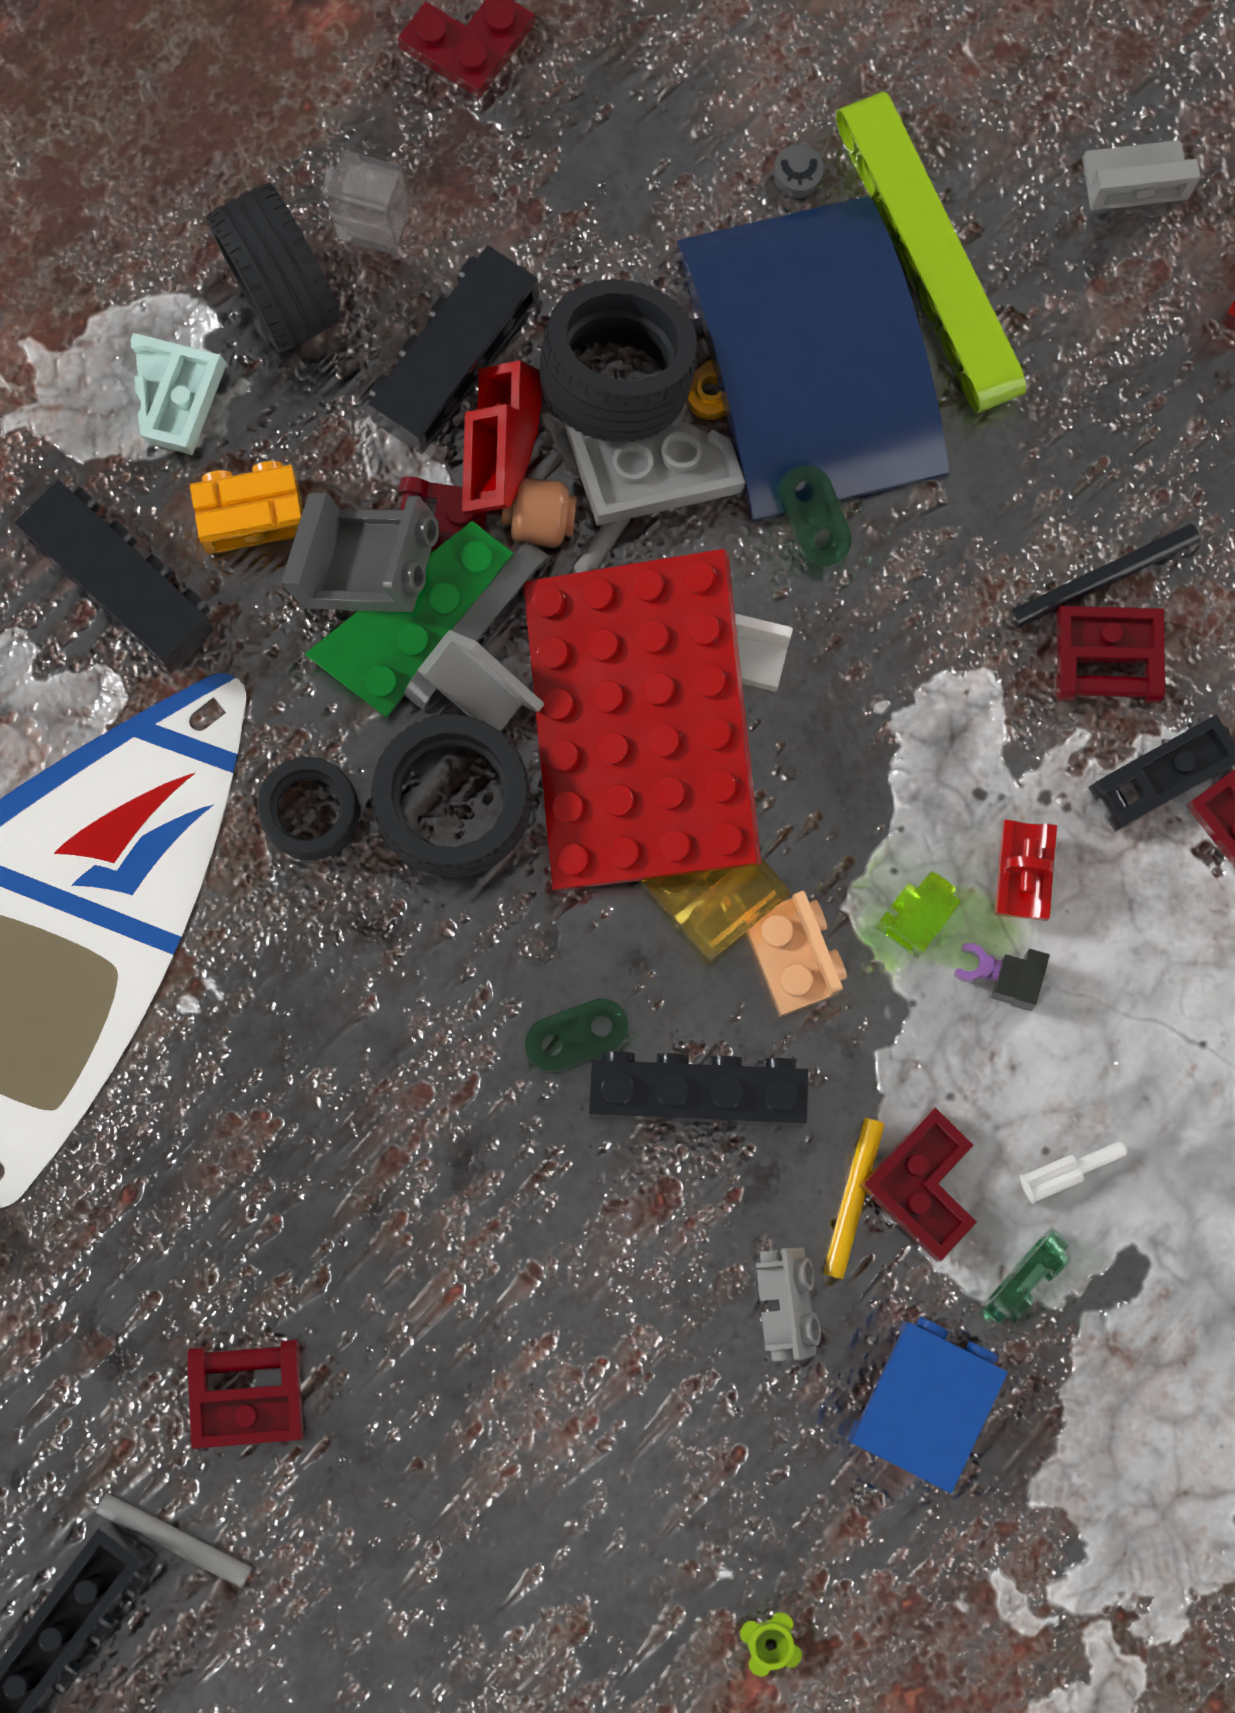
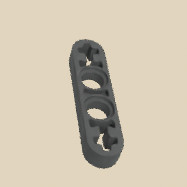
[404,542,551,712]

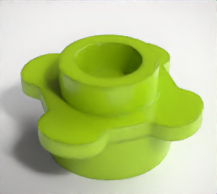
[740,1612,802,1677]

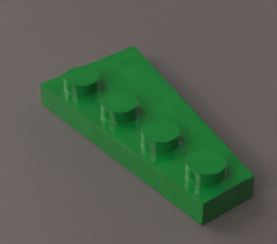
[304,521,514,718]

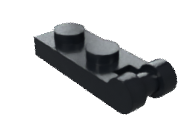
[1088,714,1235,832]

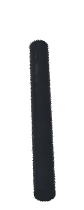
[1009,523,1200,629]

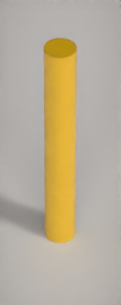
[822,1118,885,1280]

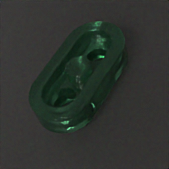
[778,465,852,566]
[525,998,628,1072]
[982,1227,1071,1323]

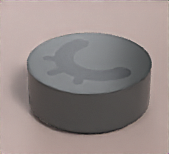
[773,144,824,198]

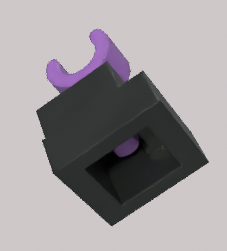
[954,943,1050,1011]

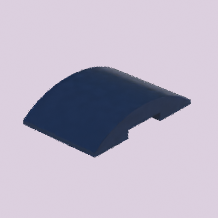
[676,195,950,523]

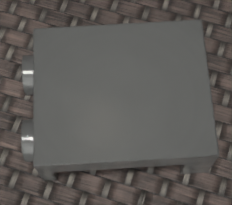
[281,493,439,613]

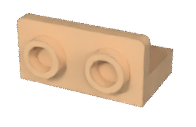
[742,890,847,1017]

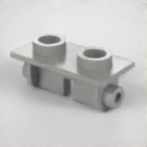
[755,1247,821,1361]

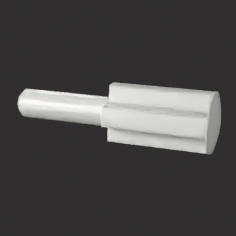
[1020,1141,1127,1204]

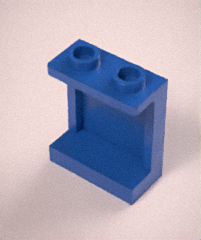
[846,1316,1008,1494]

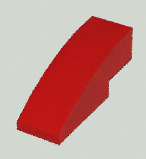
[462,360,542,514]

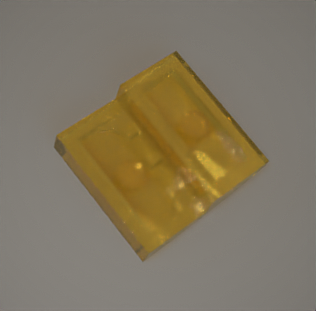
[640,857,791,961]

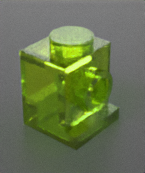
[875,871,961,959]

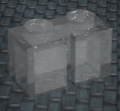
[323,149,410,255]

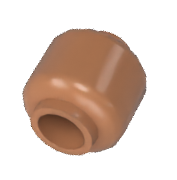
[501,478,577,548]

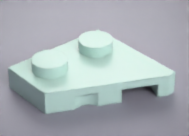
[130,333,227,455]

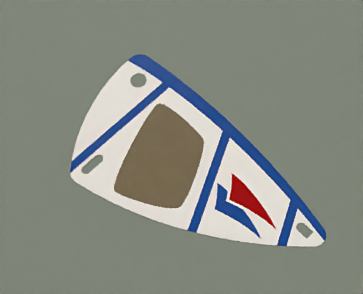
[0,673,246,1208]

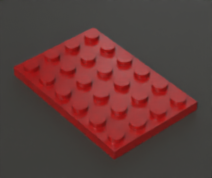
[524,549,762,891]

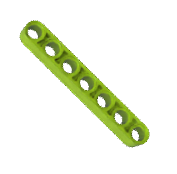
[836,91,1027,414]

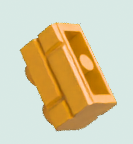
[190,461,303,555]

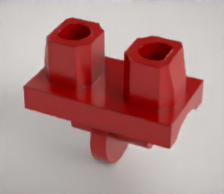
[994,819,1057,921]

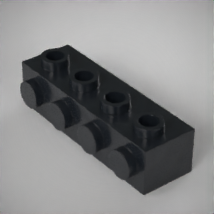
[368,245,539,455]
[14,479,215,674]
[589,1051,809,1128]
[0,1522,155,1713]

